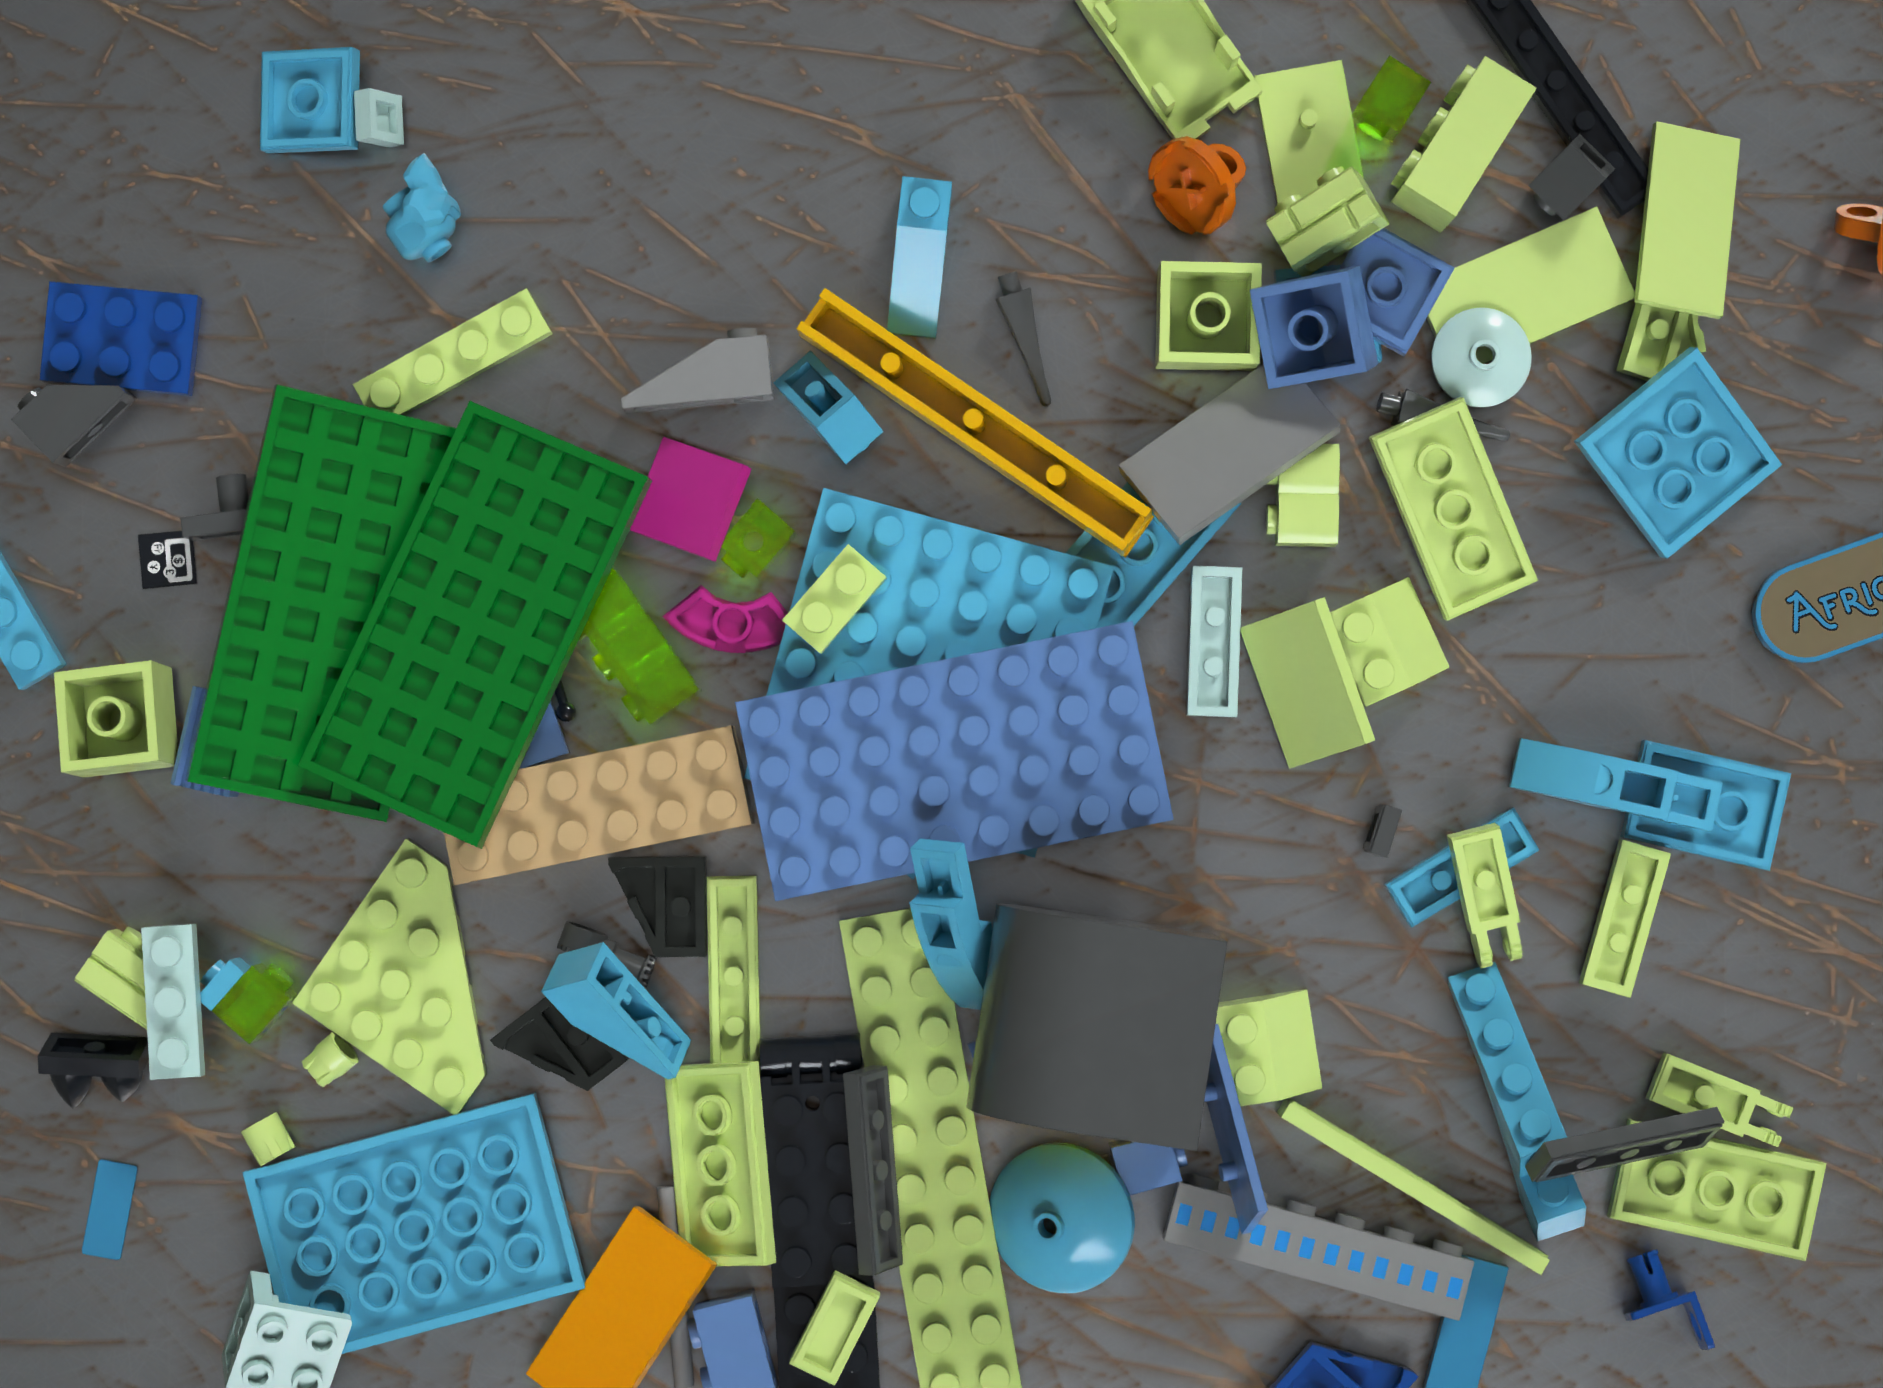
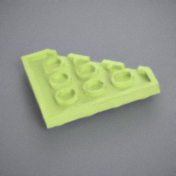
[292,838,487,1115]

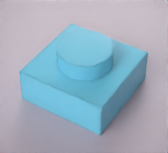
[200,957,255,1011]

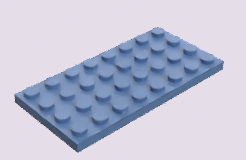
[735,621,1174,901]

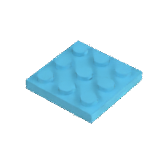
[1574,347,1783,559]

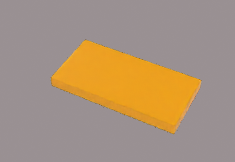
[526,1206,717,1388]

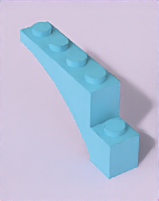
[1448,962,1586,1242]

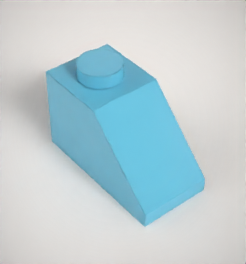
[774,350,884,464]

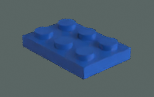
[40,281,202,396]

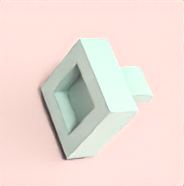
[354,88,404,148]

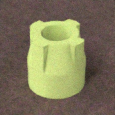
[302,1032,359,1087]
[241,1112,296,1167]

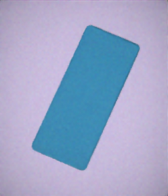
[82,1159,138,1260]

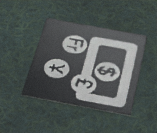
[138,531,197,589]

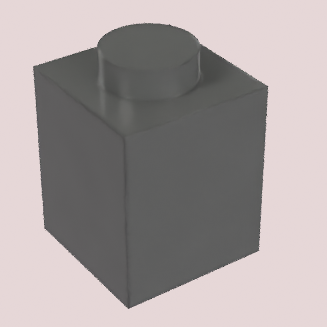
[1528,134,1615,220]

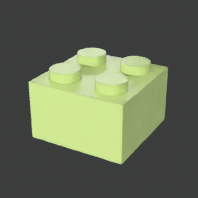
[1155,261,1262,371]
[54,660,178,778]

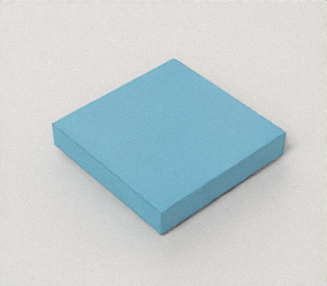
[260,47,360,154]

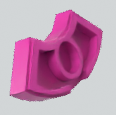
[663,585,788,653]

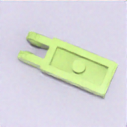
[1447,823,1523,969]
[1645,1052,1793,1147]

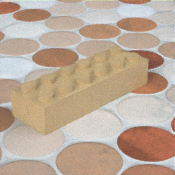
[444,725,755,885]

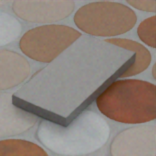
[1119,364,1341,545]

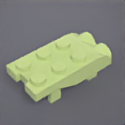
[1075,0,1263,139]

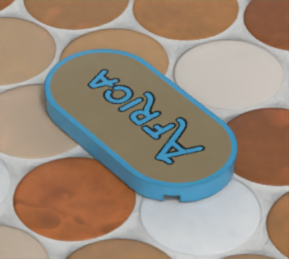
[1751,532,1883,663]

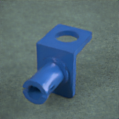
[1624,1249,1715,1350]

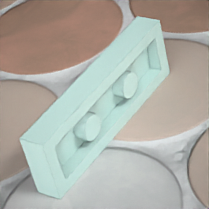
[1186,566,1243,718]
[141,924,205,1080]

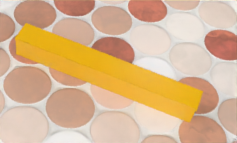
[796,288,1154,558]

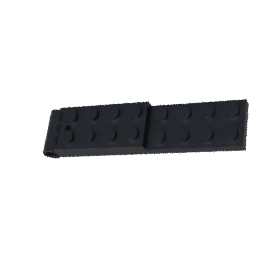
[760,1033,880,1388]

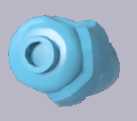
[382,153,461,263]

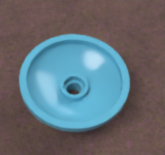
[989,1143,1135,1293]

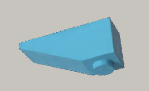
[887,176,952,339]
[541,942,691,1080]

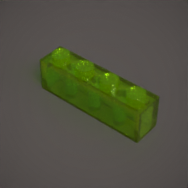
[579,565,702,725]

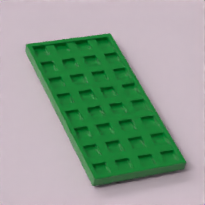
[185,384,456,822]
[298,401,652,849]

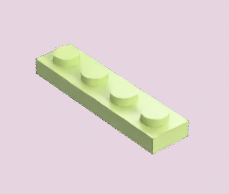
[352,288,553,416]

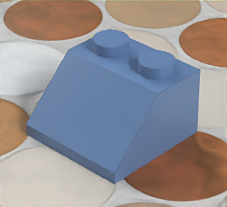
[1249,265,1378,389]

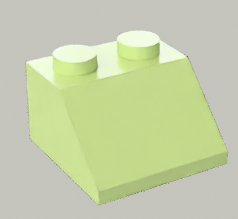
[1330,577,1450,707]
[1216,989,1322,1107]

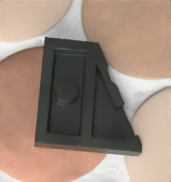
[608,856,707,957]
[490,997,629,1091]

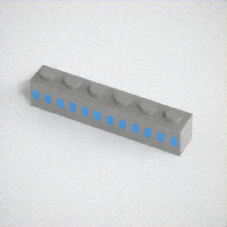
[1162,1173,1474,1321]

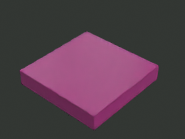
[630,437,752,562]

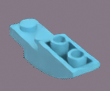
[1509,738,1723,832]
[909,838,992,1010]

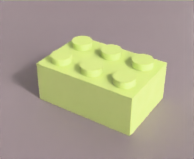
[1391,56,1537,233]

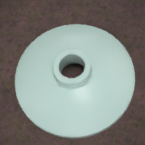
[1431,308,1532,408]

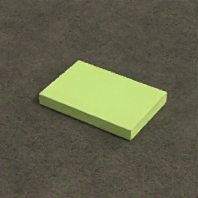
[1240,597,1375,769]

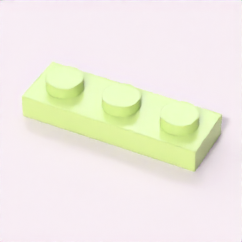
[1579,839,1671,998]

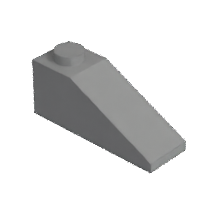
[621,328,774,414]

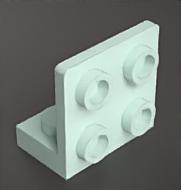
[221,1270,352,1388]

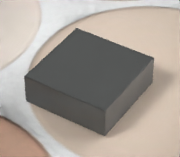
[1363,804,1402,858]

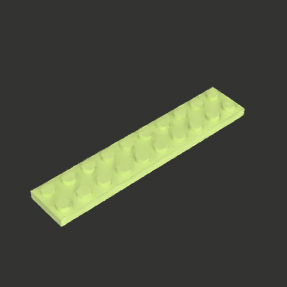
[839,908,1022,1388]

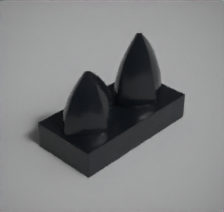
[38,1033,149,1109]

